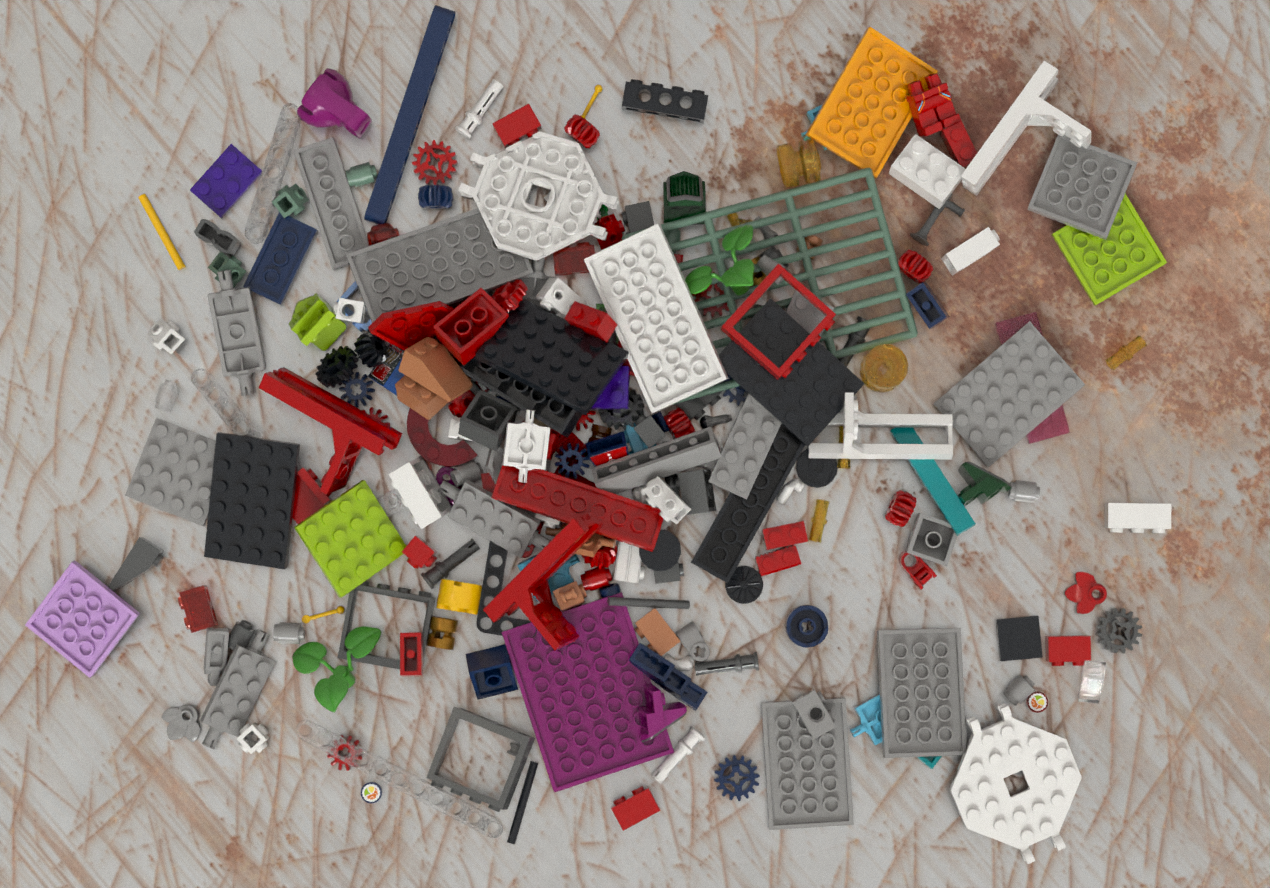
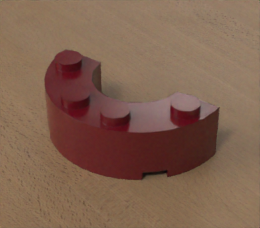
[407,408,479,467]

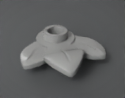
[162,704,201,742]

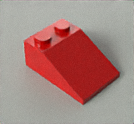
[433,288,509,365]

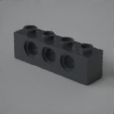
[622,79,708,123]

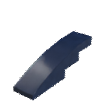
[628,643,708,711]

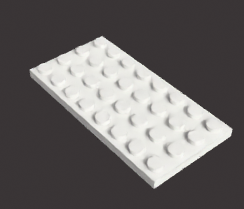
[584,223,729,413]

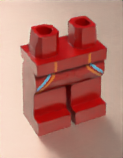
[906,73,961,136]

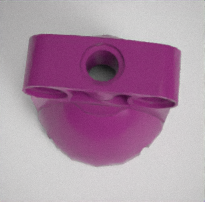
[297,68,372,139]

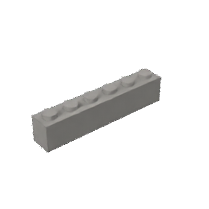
[592,427,722,494]

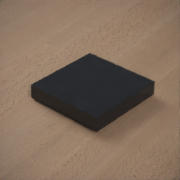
[996,615,1043,661]

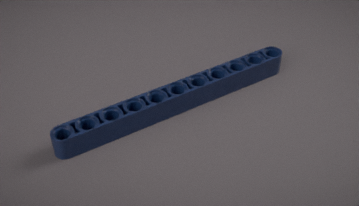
[364,5,456,226]

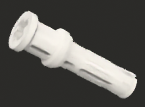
[455,79,504,139]
[651,726,705,784]

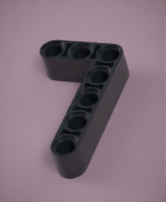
[476,541,537,640]

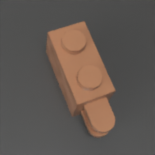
[553,581,587,612]

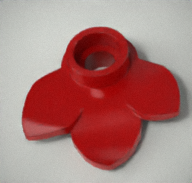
[1064,572,1107,614]

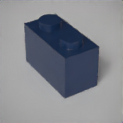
[906,282,950,329]

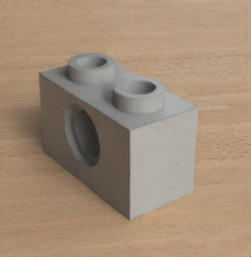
[792,689,837,739]

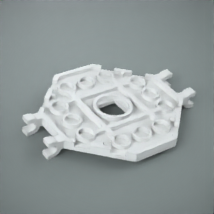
[458,131,619,261]
[949,703,1082,864]

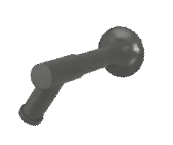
[910,194,965,246]

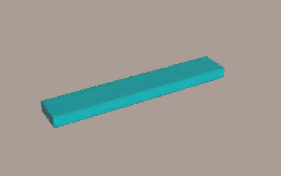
[890,427,976,536]

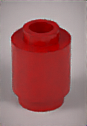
[580,566,613,591]

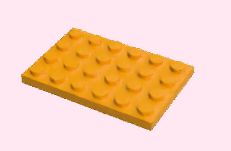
[806,27,938,179]

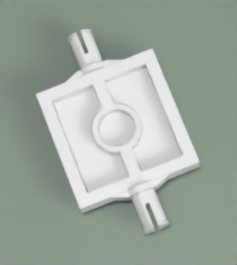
[502,410,550,483]

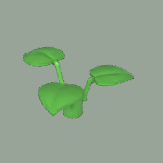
[685,225,754,295]
[292,626,381,713]

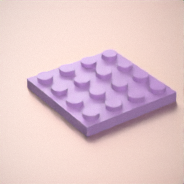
[25,560,140,678]

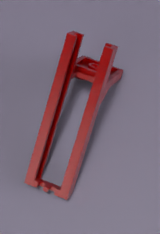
[259,367,403,495]
[483,511,604,650]

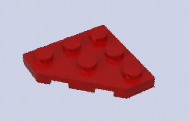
[368,301,454,351]

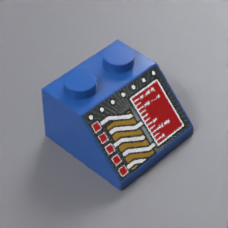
[368,344,404,396]

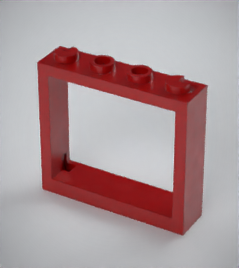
[721,263,836,380]

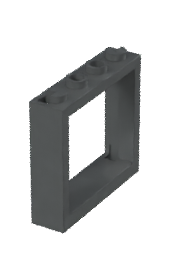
[338,581,436,669]
[426,707,535,812]

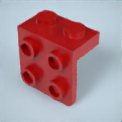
[292,467,332,524]

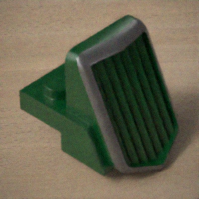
[663,171,706,225]
[957,462,1012,506]

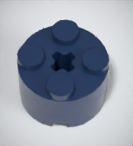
[785,605,829,648]

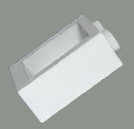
[941,227,1000,276]

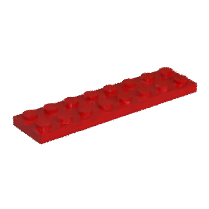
[491,465,663,552]

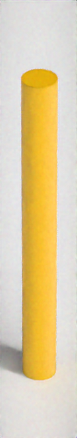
[138,194,186,270]

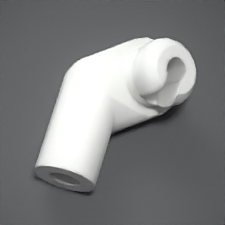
[776,478,805,504]
[665,654,694,672]

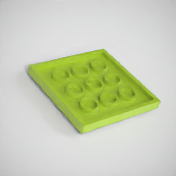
[1051,193,1167,306]
[294,480,406,598]

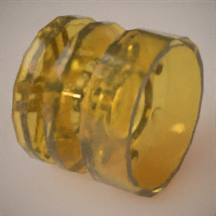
[777,138,821,189]
[860,344,908,393]

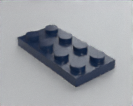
[243,212,318,305]

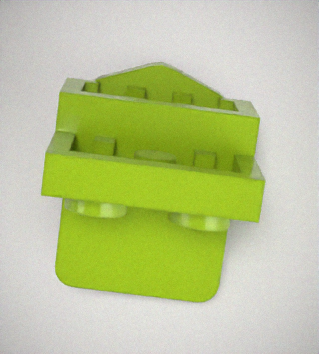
[288,293,346,351]

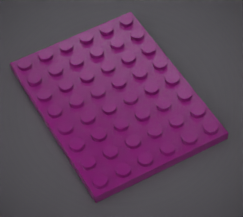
[502,592,674,793]

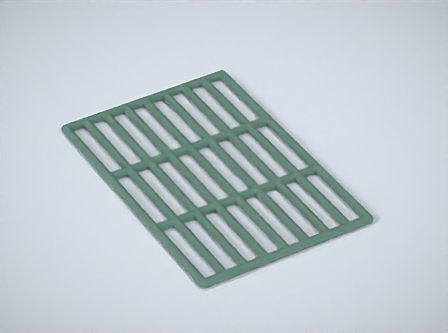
[622,168,918,405]

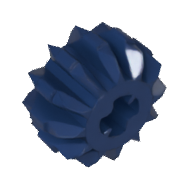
[418,185,453,209]
[339,372,375,408]
[554,443,590,479]

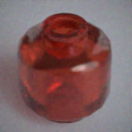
[367,223,399,246]

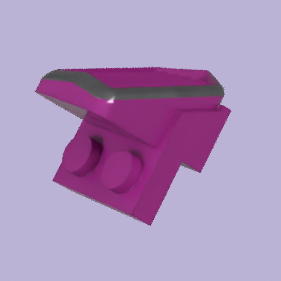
[638,684,687,742]

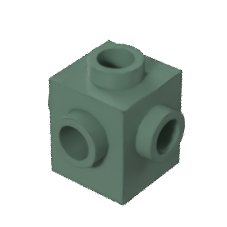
[272,184,309,218]
[208,252,246,288]

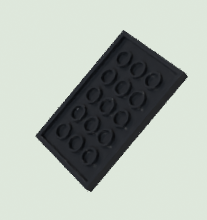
[719,298,865,447]
[475,299,629,415]
[204,432,300,569]

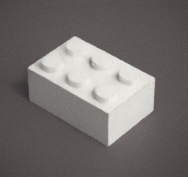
[889,134,966,209]
[389,456,452,529]

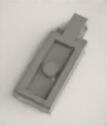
[203,628,229,686]

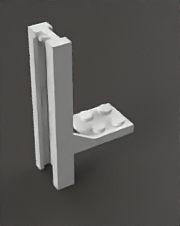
[961,61,1091,196]
[808,393,953,460]

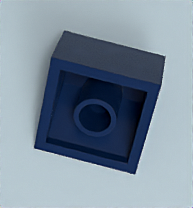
[465,644,518,700]

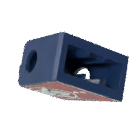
[585,431,629,467]

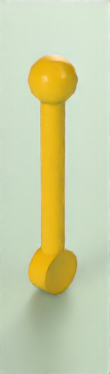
[580,85,603,119]
[302,606,345,623]

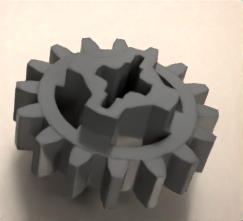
[598,389,645,430]
[1096,608,1142,653]

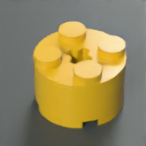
[436,579,482,615]

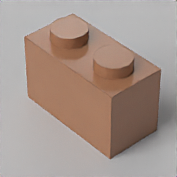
[634,608,681,656]

